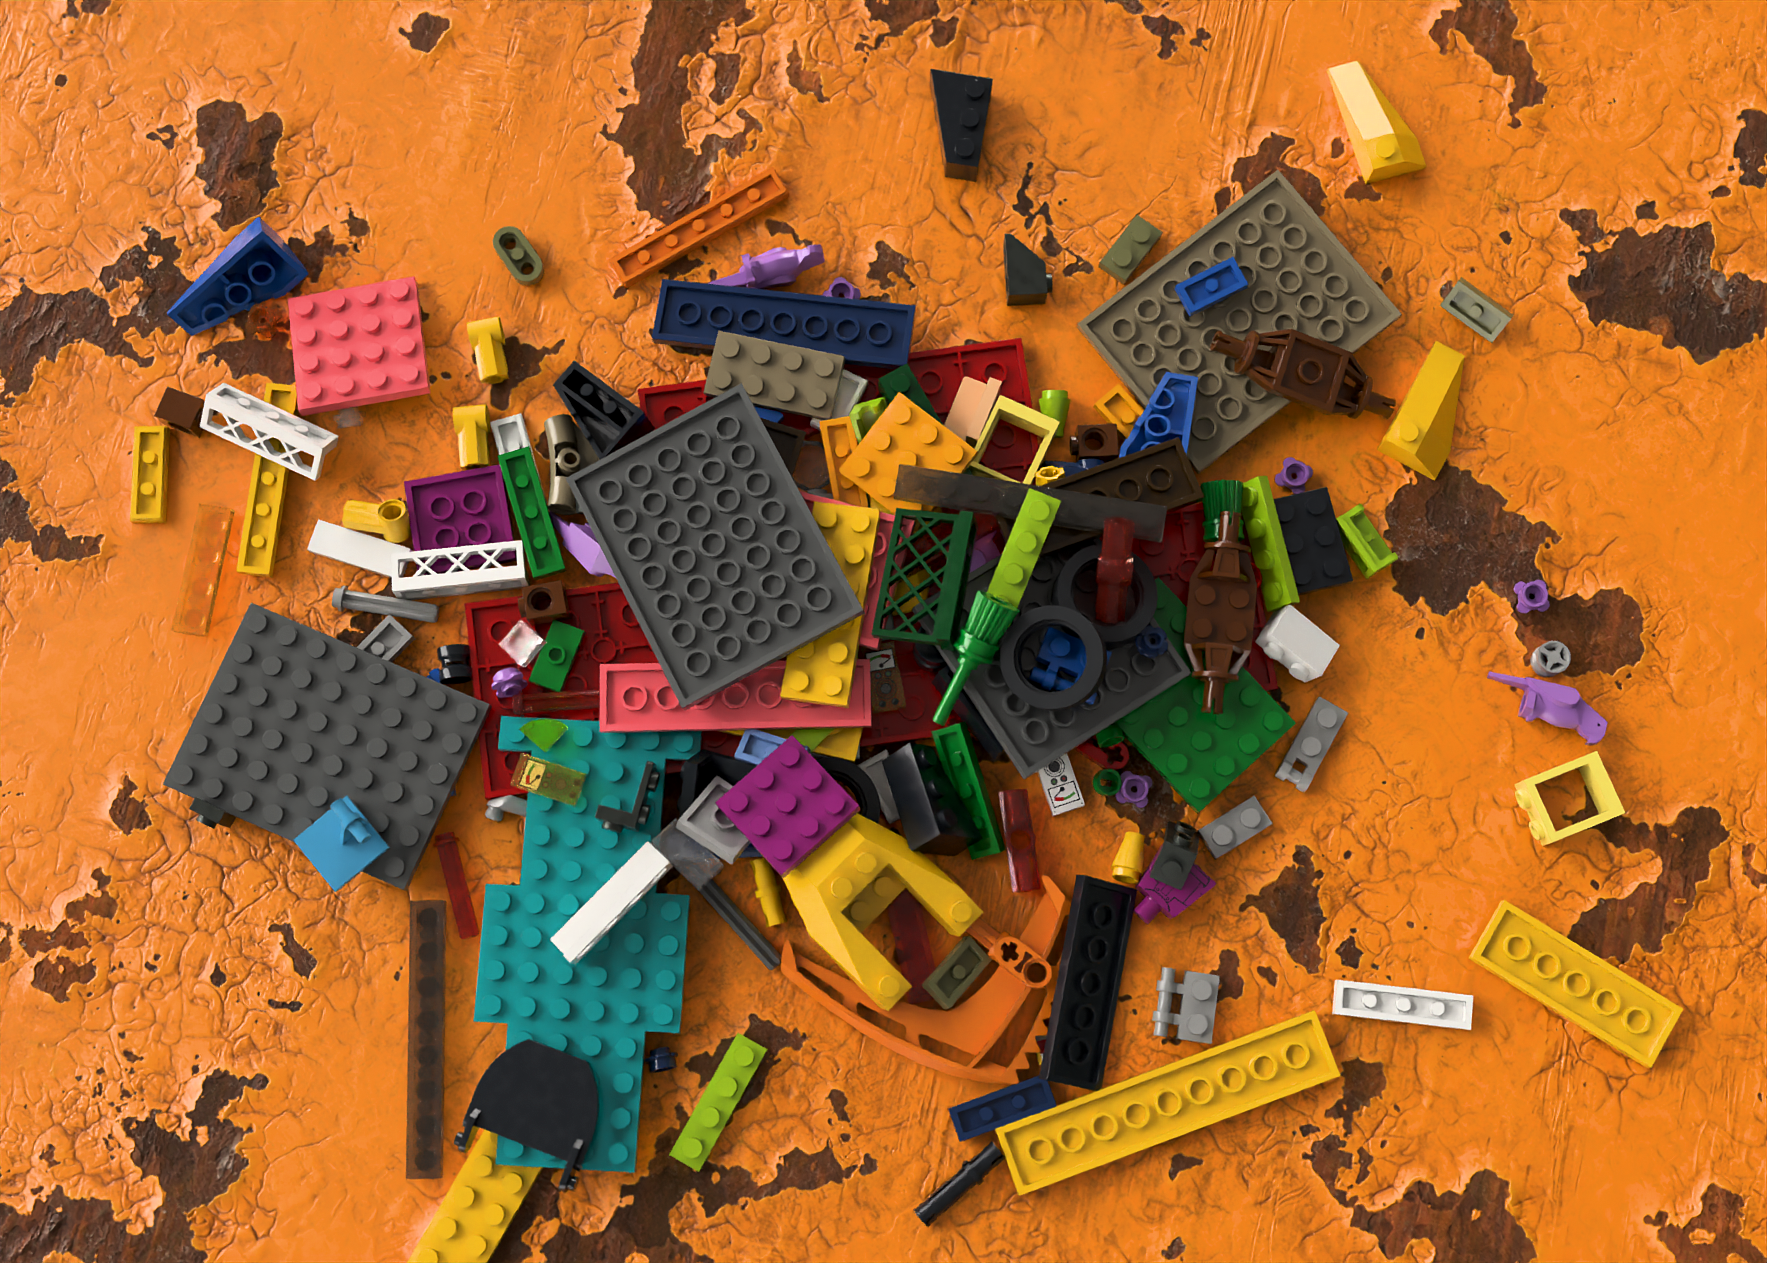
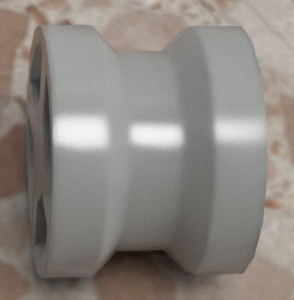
[1530,641,1571,677]

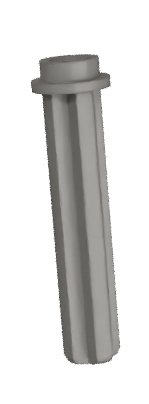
[332,585,439,623]

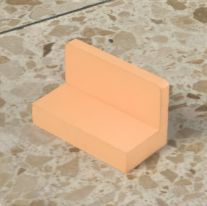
[944,377,1002,448]

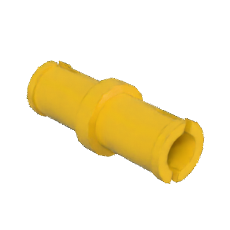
[750,858,787,927]

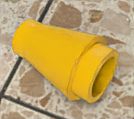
[1110,832,1145,884]

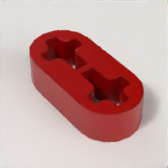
[1074,735,1129,771]

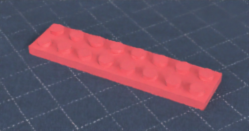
[600,659,871,733]

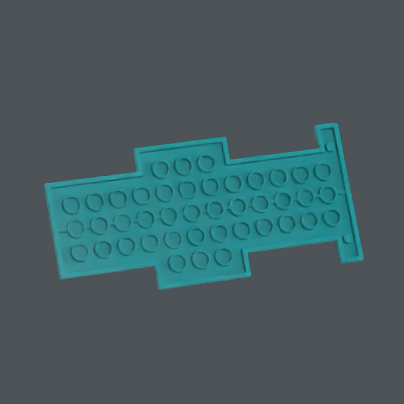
[473,716,702,1173]

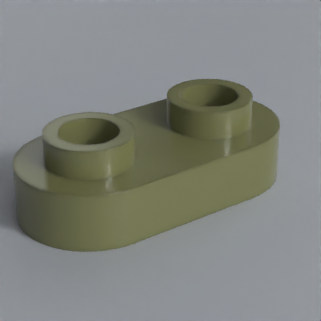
[493,226,544,286]

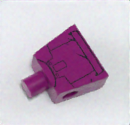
[1133,844,1216,924]

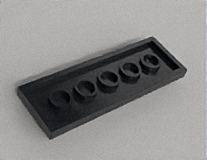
[1039,875,1137,1091]

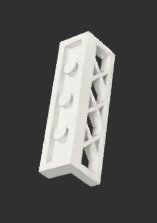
[200,383,339,481]
[391,540,530,600]
[550,841,673,965]

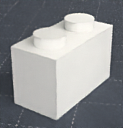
[1255,604,1340,682]

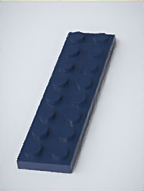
[652,279,916,369]

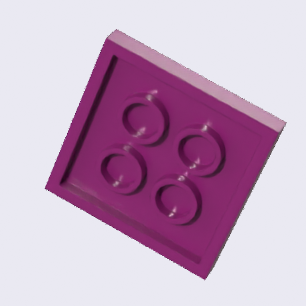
[404,464,517,575]
[715,735,861,879]

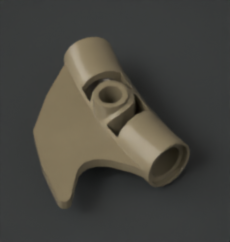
[544,414,600,515]

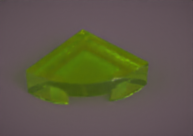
[519,719,568,753]

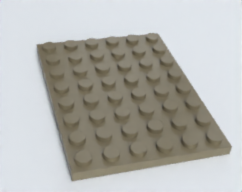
[1077,170,1402,474]

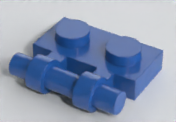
[1029,627,1112,705]

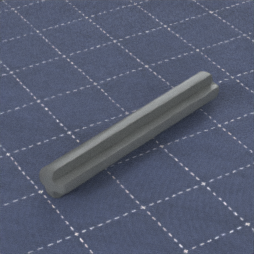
[683,862,781,970]

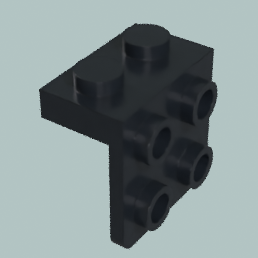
[677,749,757,819]

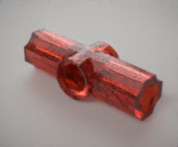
[1095,516,1134,623]
[998,789,1041,893]

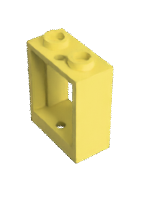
[968,395,1060,497]
[1514,751,1625,846]

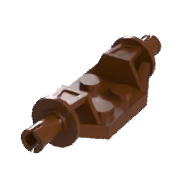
[1210,329,1396,419]
[1183,511,1257,714]

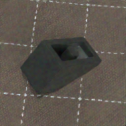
[1003,234,1053,306]

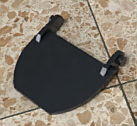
[454,1039,599,1193]

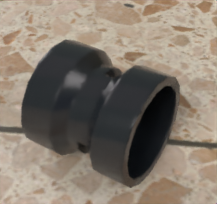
[437,644,472,684]

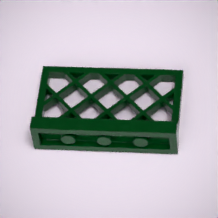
[871,508,978,651]

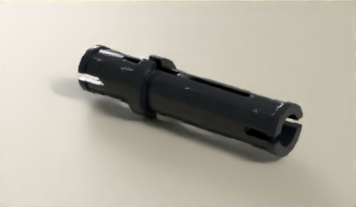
[914,1141,1006,1227]

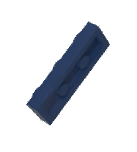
[948,1075,1057,1142]

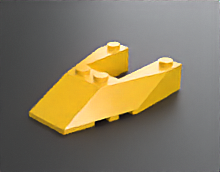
[780,813,983,1011]

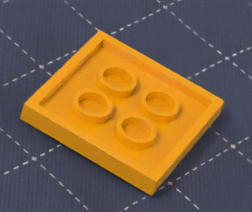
[839,392,979,531]

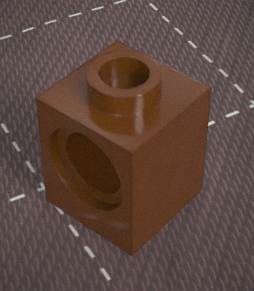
[154,386,205,438]
[1070,423,1119,463]
[518,580,571,626]

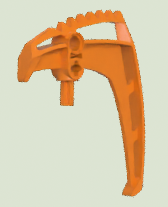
[781,874,1071,1084]

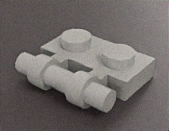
[1152,967,1220,1044]

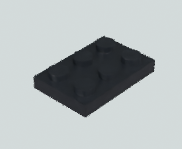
[1273,487,1353,595]

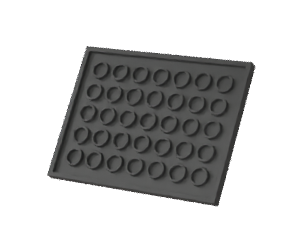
[566,383,865,710]
[163,603,492,891]

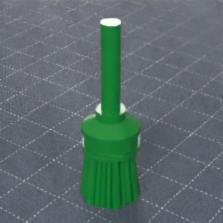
[1200,480,1245,543]
[932,590,1019,726]

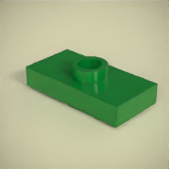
[529,619,586,694]

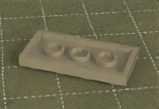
[703,331,846,420]

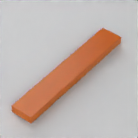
[608,167,790,289]

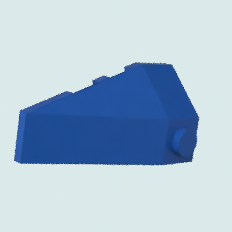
[167,217,309,336]
[1119,372,1198,458]

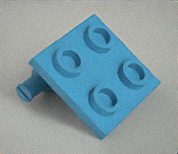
[294,796,390,892]

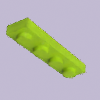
[1241,476,1300,612]
[987,488,1061,627]
[669,1033,768,1172]

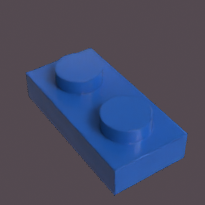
[1175,257,1248,317]

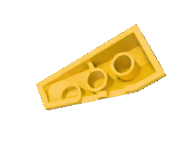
[1327,61,1426,184]
[1377,341,1465,480]

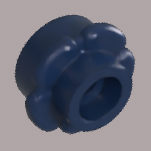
[1135,625,1168,658]
[644,1047,678,1073]

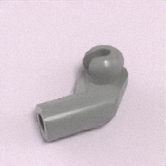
[485,795,527,822]

